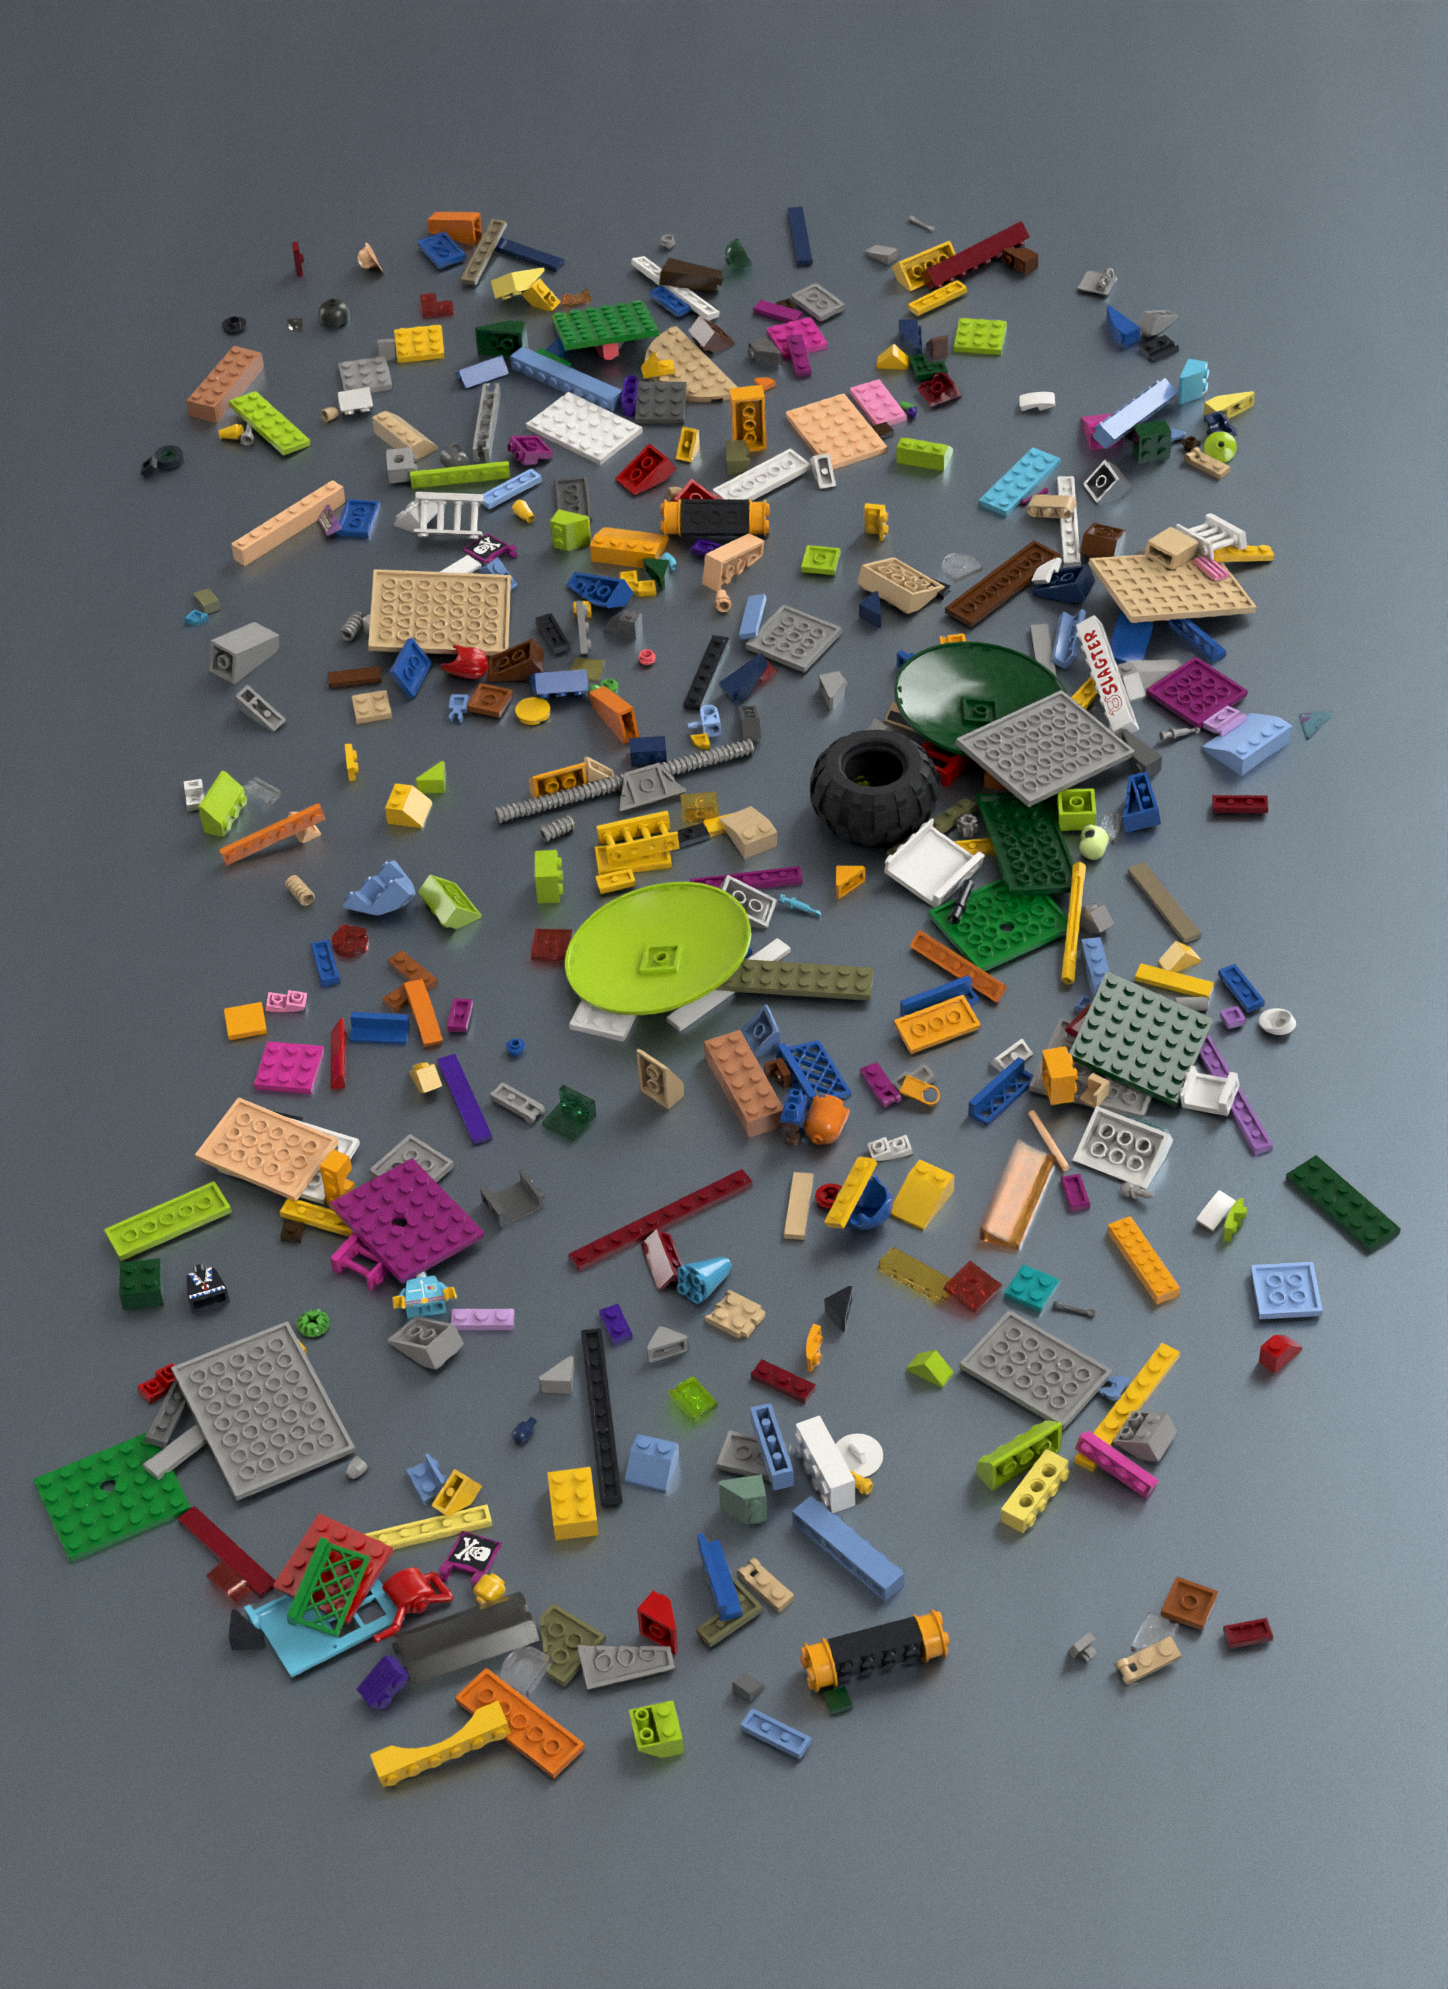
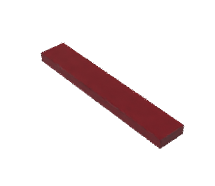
[178,1506,276,1599]

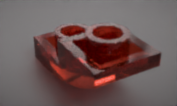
[206,1561,252,1603]

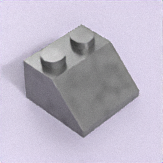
[1083,460,1131,505]

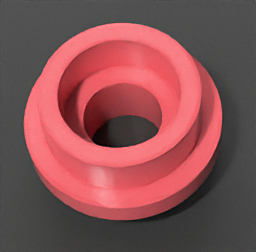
[638,649,656,665]

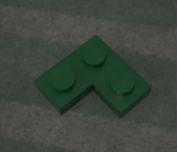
[909,354,948,381]

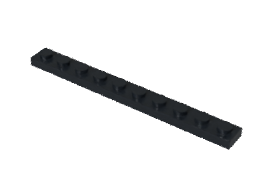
[581,1328,623,1506]

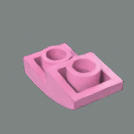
[265,990,307,1012]

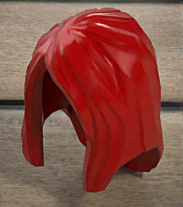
[440,644,488,679]

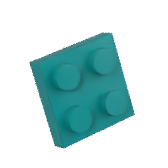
[1004,1264,1060,1313]

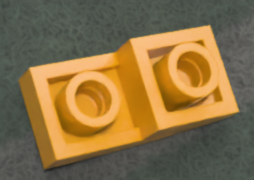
[806,1323,823,1372]

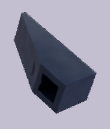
[899,319,922,356]

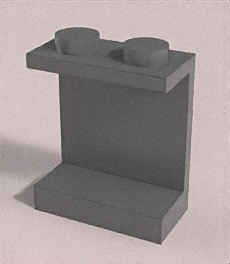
[480,1169,544,1228]

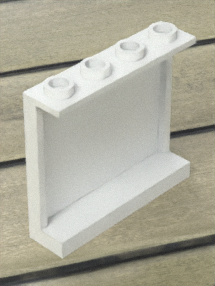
[884,819,985,908]

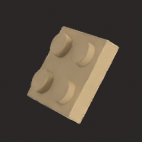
[352,690,392,724]

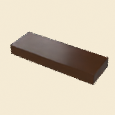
[328,666,382,688]

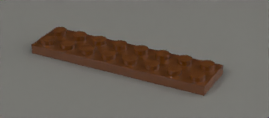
[945,540,1060,627]

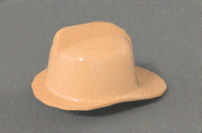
[357,242,384,272]

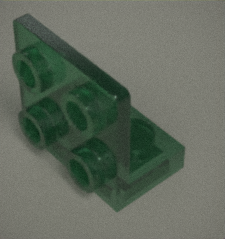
[542,1085,597,1141]

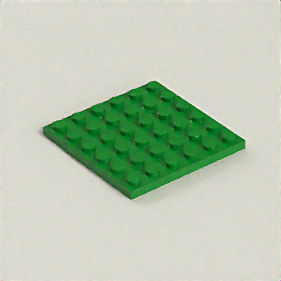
[551,300,659,351]

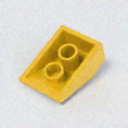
[890,1159,954,1231]

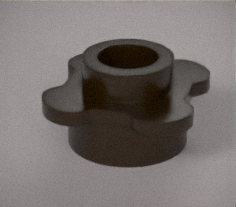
[1181,436,1201,451]

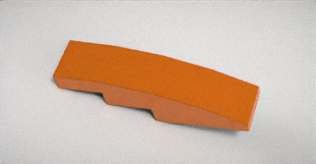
[404,979,443,1047]

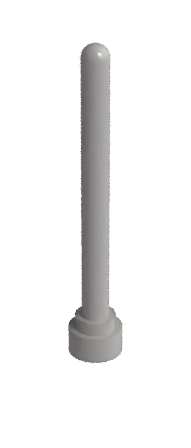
[240,423,254,446]

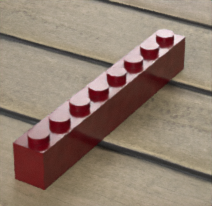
[920,221,1030,290]

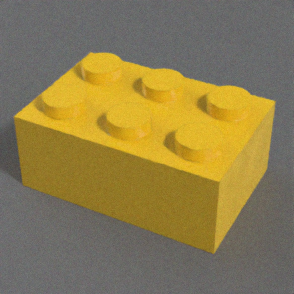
[547,1467,599,1541]

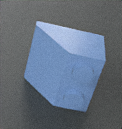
[625,1434,679,1492]

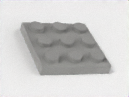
[338,356,393,393]
[369,1134,454,1183]

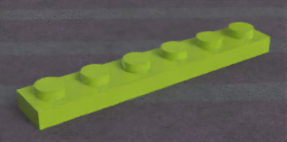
[410,461,510,489]

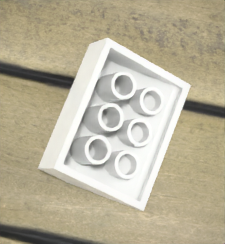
[1073,1106,1173,1189]

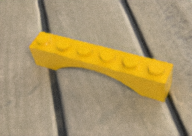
[370,1701,511,1787]

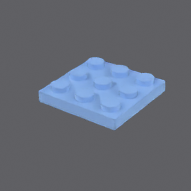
[1250,1262,1323,1319]

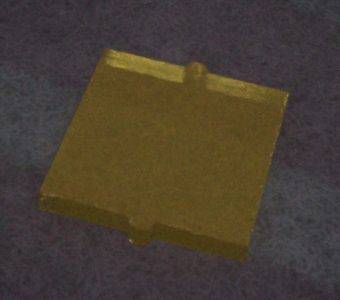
[570,658,605,681]

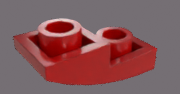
[137,1363,175,1403]

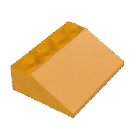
[590,527,669,568]

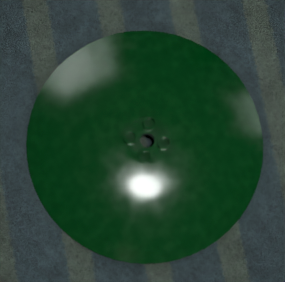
[894,641,1069,758]

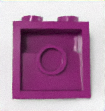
[507,435,554,466]

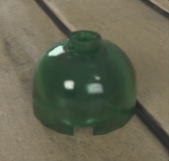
[724,238,752,270]

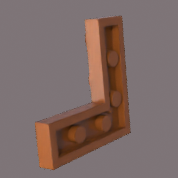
[382,950,438,1014]

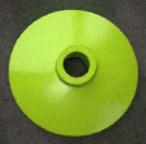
[1204,432,1237,463]

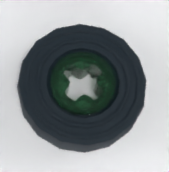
[154,445,184,469]

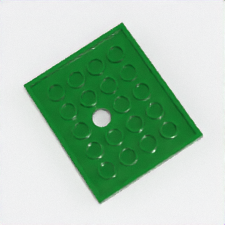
[928,878,1068,971]
[33,1432,191,1563]

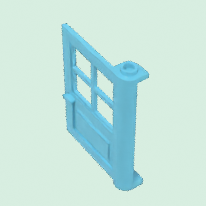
[244,1578,405,1678]

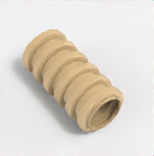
[285,875,315,906]

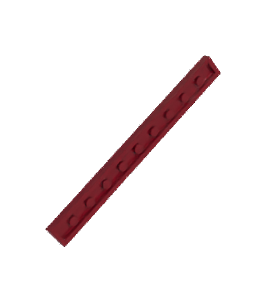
[568,1169,753,1272]

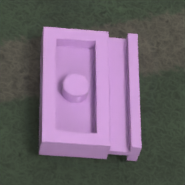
[1203,705,1247,737]

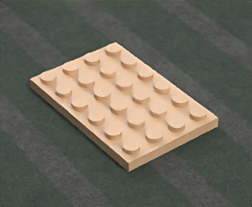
[786,393,888,470]
[195,1097,339,1202]

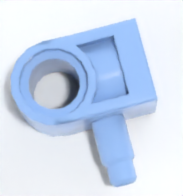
[687,705,721,737]

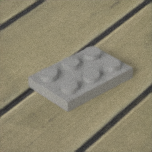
[791,283,845,322]
[716,1430,791,1481]

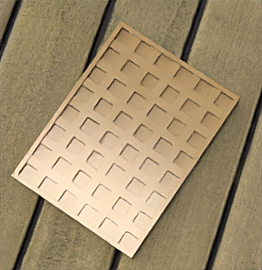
[1089,551,1257,623]

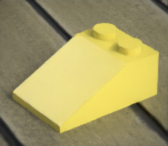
[491,268,545,300]

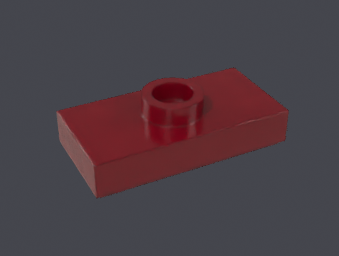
[292,241,304,276]
[1223,1618,1273,1649]

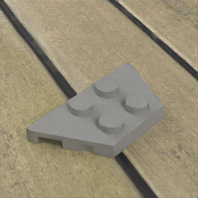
[619,763,686,813]

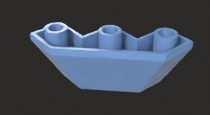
[343,860,416,916]

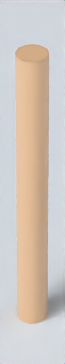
[1028,1110,1070,1171]

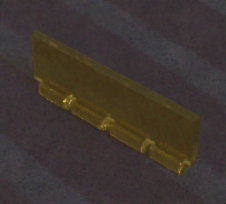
[877,1246,960,1304]

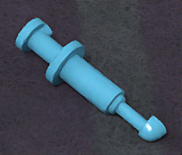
[779,894,821,917]

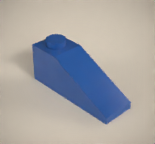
[1106,305,1140,348]

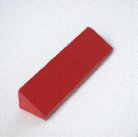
[330,1018,346,1089]

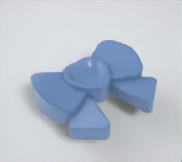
[1099,1375,1131,1401]

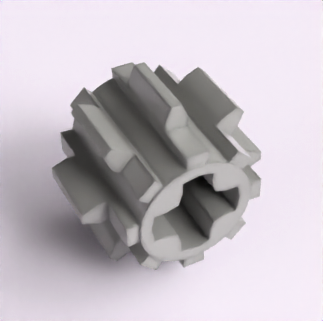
[957,814,979,838]

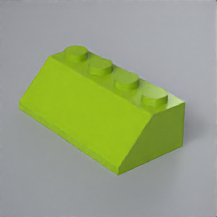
[977,1420,1062,1491]

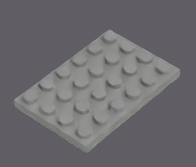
[960,1310,1113,1430]

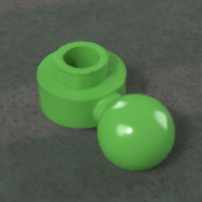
[588,678,618,695]

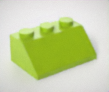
[896,437,953,471]
[198,771,247,837]
[418,875,482,929]

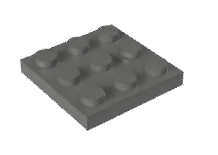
[635,382,687,423]

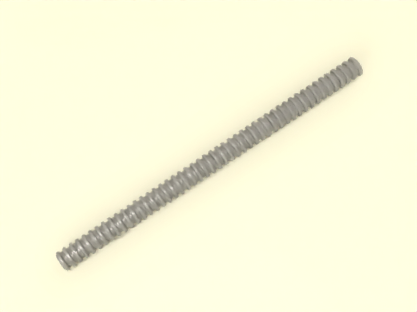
[495,739,754,823]

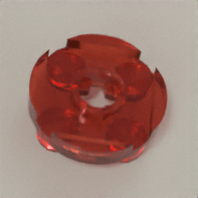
[331,924,370,958]

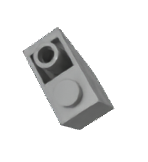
[1079,903,1114,934]

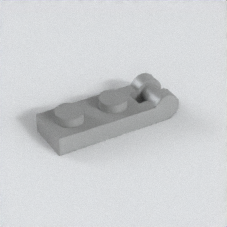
[490,1082,545,1124]

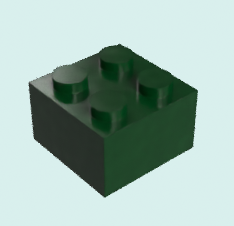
[1132,420,1172,464]
[119,1258,164,1310]

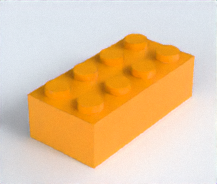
[729,385,767,452]

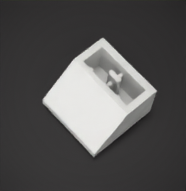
[393,500,438,533]

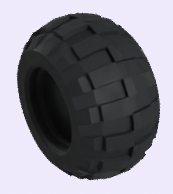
[810,729,939,846]

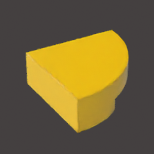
[690,733,710,750]

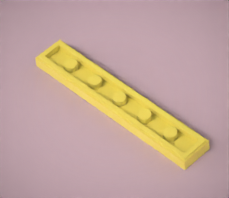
[365,1504,492,1550]

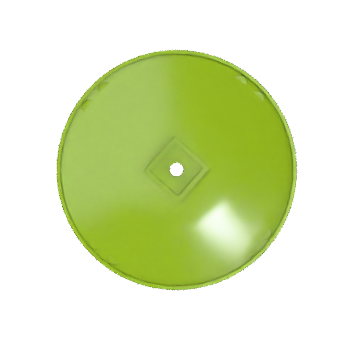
[565,882,751,1015]

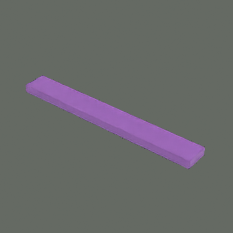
[1198,1034,1273,1155]

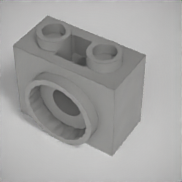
[386,447,418,483]

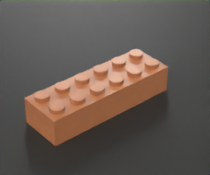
[186,346,264,423]
[704,1030,783,1138]

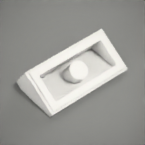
[990,1039,1033,1072]

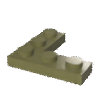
[696,1573,763,1647]

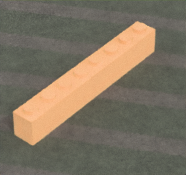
[231,480,346,566]

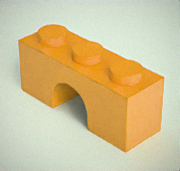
[319,1149,356,1207]

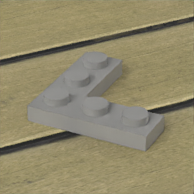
[576,601,591,655]

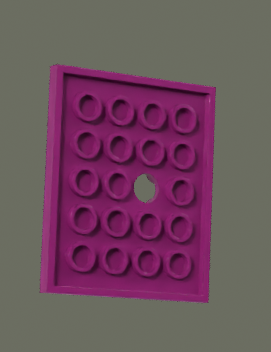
[330,1158,485,1283]

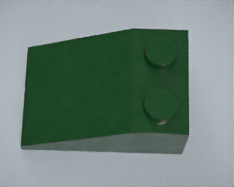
[475,320,528,358]

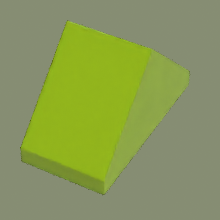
[415,761,446,794]
[907,1350,954,1388]

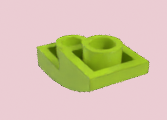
[1223,1198,1247,1242]

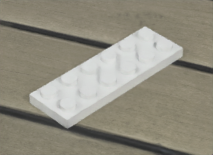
[712,449,811,502]

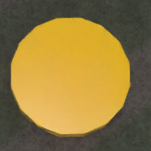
[515,697,550,725]

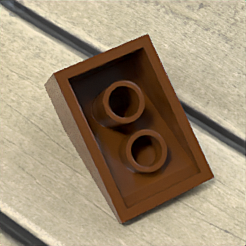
[1080,523,1126,558]
[487,638,544,682]

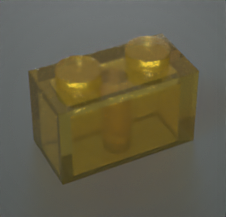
[680,791,719,823]

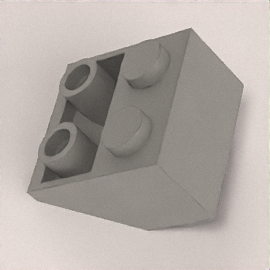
[1114,1411,1177,1462]

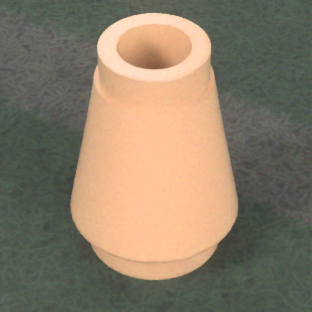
[715,590,732,612]

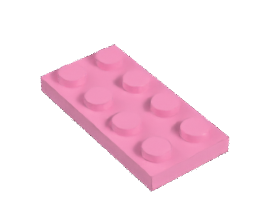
[850,379,907,425]

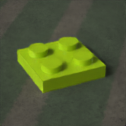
[801,545,841,575]

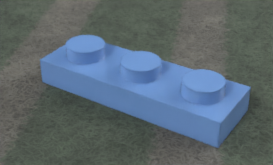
[740,1708,811,1760]

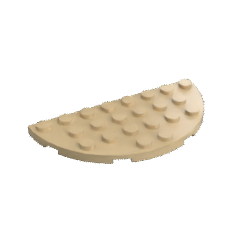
[645,326,738,402]

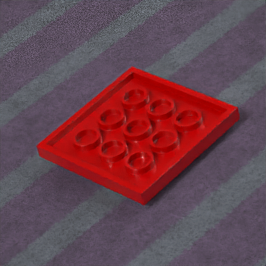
[273,1513,394,1624]

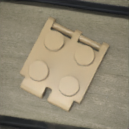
[704,1290,766,1339]

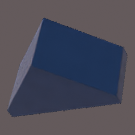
[859,591,881,627]

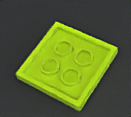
[954,318,1007,355]

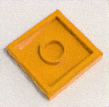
[224,1002,267,1041]

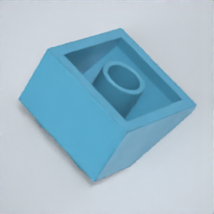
[1178,358,1209,404]

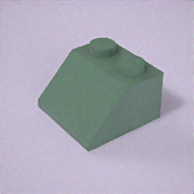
[719,1474,767,1524]

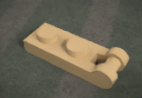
[1183,447,1230,480]
[736,1557,795,1613]
[1115,1636,1182,1685]

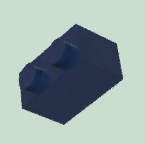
[629,736,667,766]

